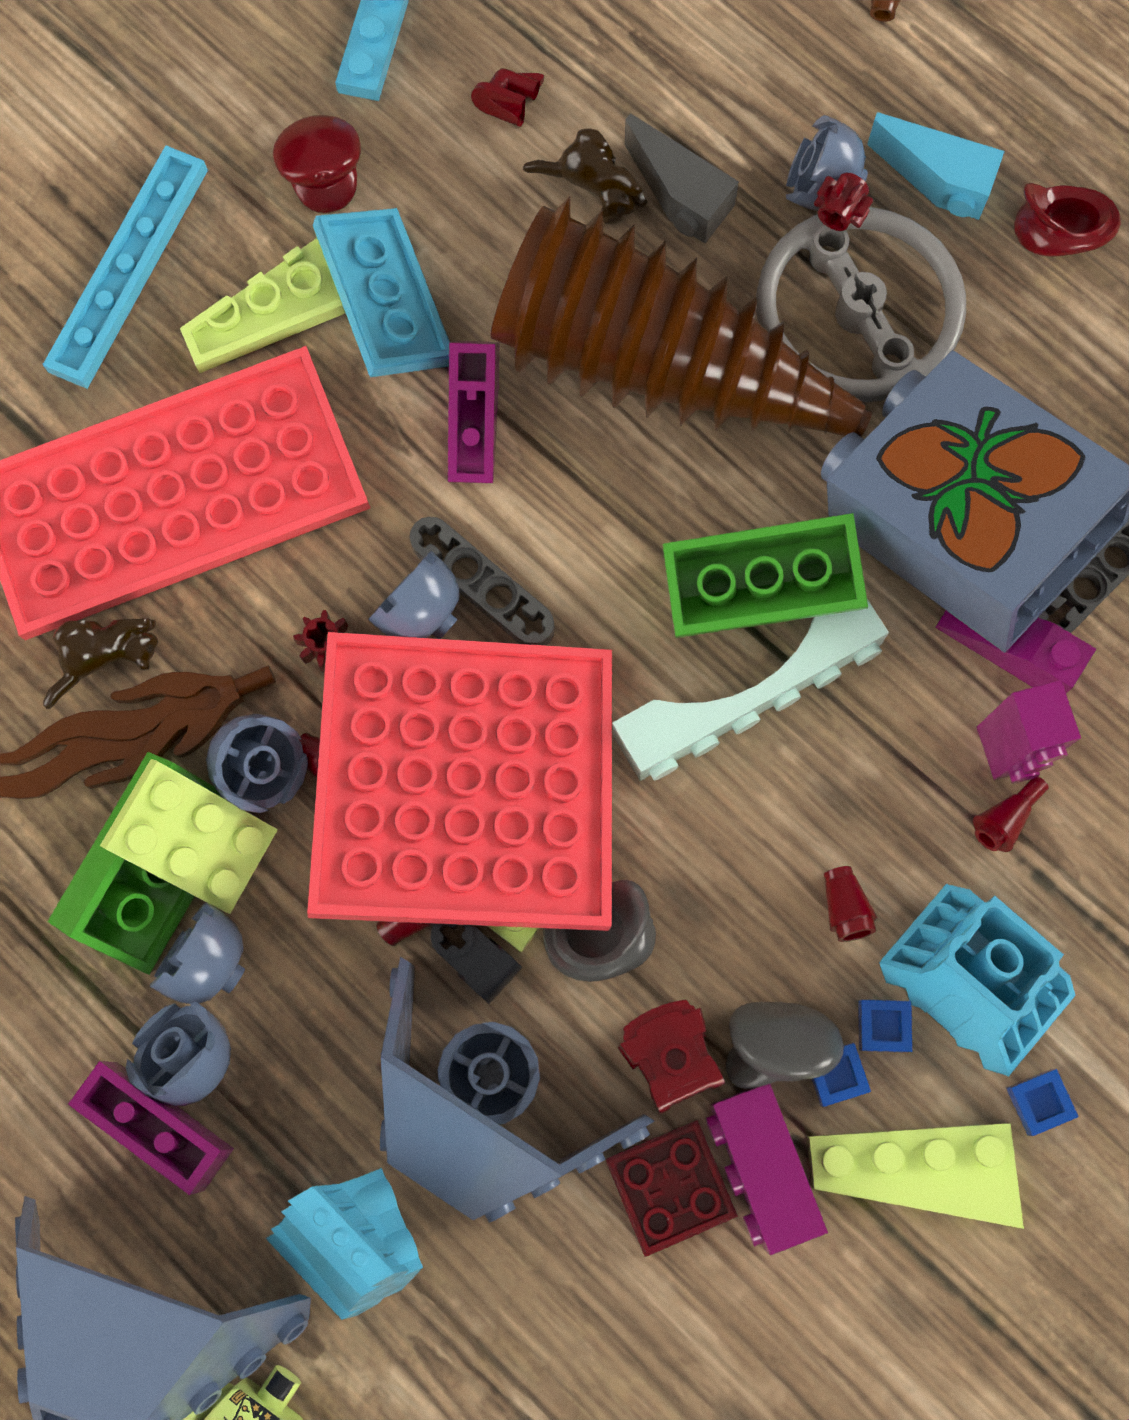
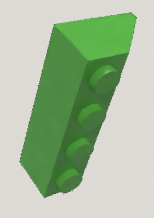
[663,513,868,638]
[47,752,226,975]

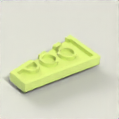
[180,233,345,373]
[807,1123,1024,1229]

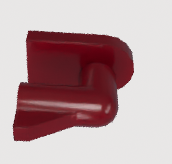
[471,68,544,127]

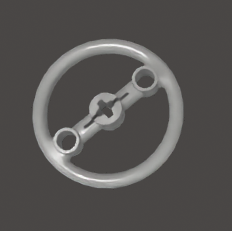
[756,207,966,402]

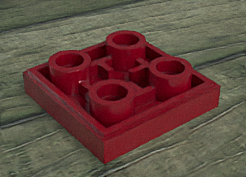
[605,1119,738,1257]

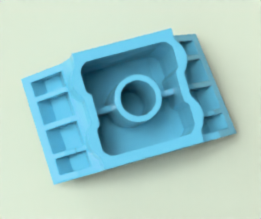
[879,884,1076,1076]
[266,1168,423,1320]

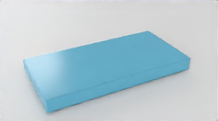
[313,208,450,378]

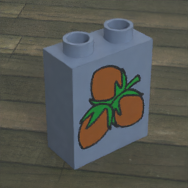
[821,350,1129,653]

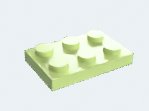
[100,759,278,914]

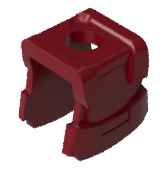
[617,1000,725,1115]

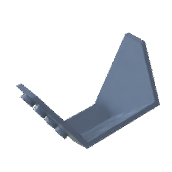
[380,957,654,1223]
[15,1196,311,1420]

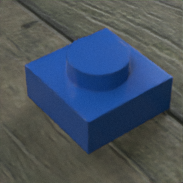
[858,1000,912,1052]
[812,1043,871,1107]
[1006,1069,1079,1136]

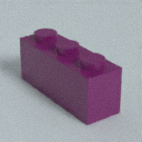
[976,680,1081,784]
[68,1061,234,1195]
[705,1084,828,1256]

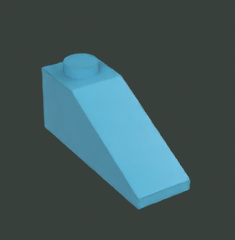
[867,112,1004,220]

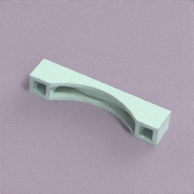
[612,599,889,781]

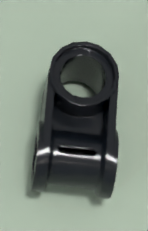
[430,924,523,1004]

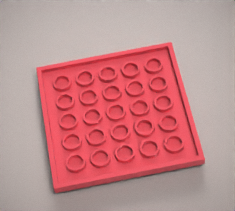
[307,632,612,931]

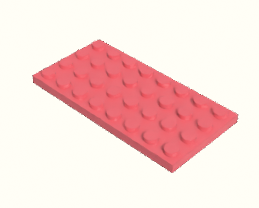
[0,346,370,641]

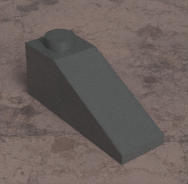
[624,113,739,243]

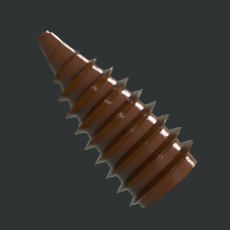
[491,196,872,437]

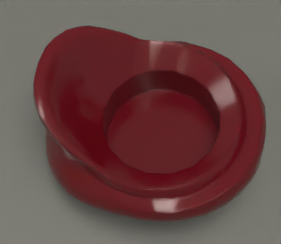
[273,115,361,213]
[1014,183,1121,257]

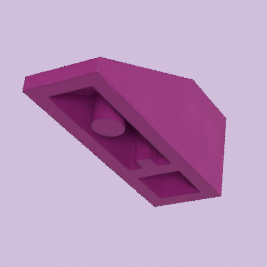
[448,341,500,483]
[935,610,1096,693]

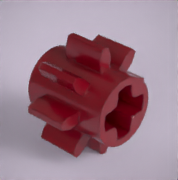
[814,172,874,231]
[293,610,349,672]

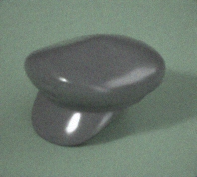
[543,880,656,982]
[725,1002,844,1089]

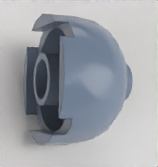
[786,115,868,211]
[368,551,459,639]
[206,714,308,813]
[150,902,245,1004]
[126,1001,231,1106]
[437,1022,540,1125]

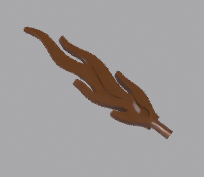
[0,665,276,799]

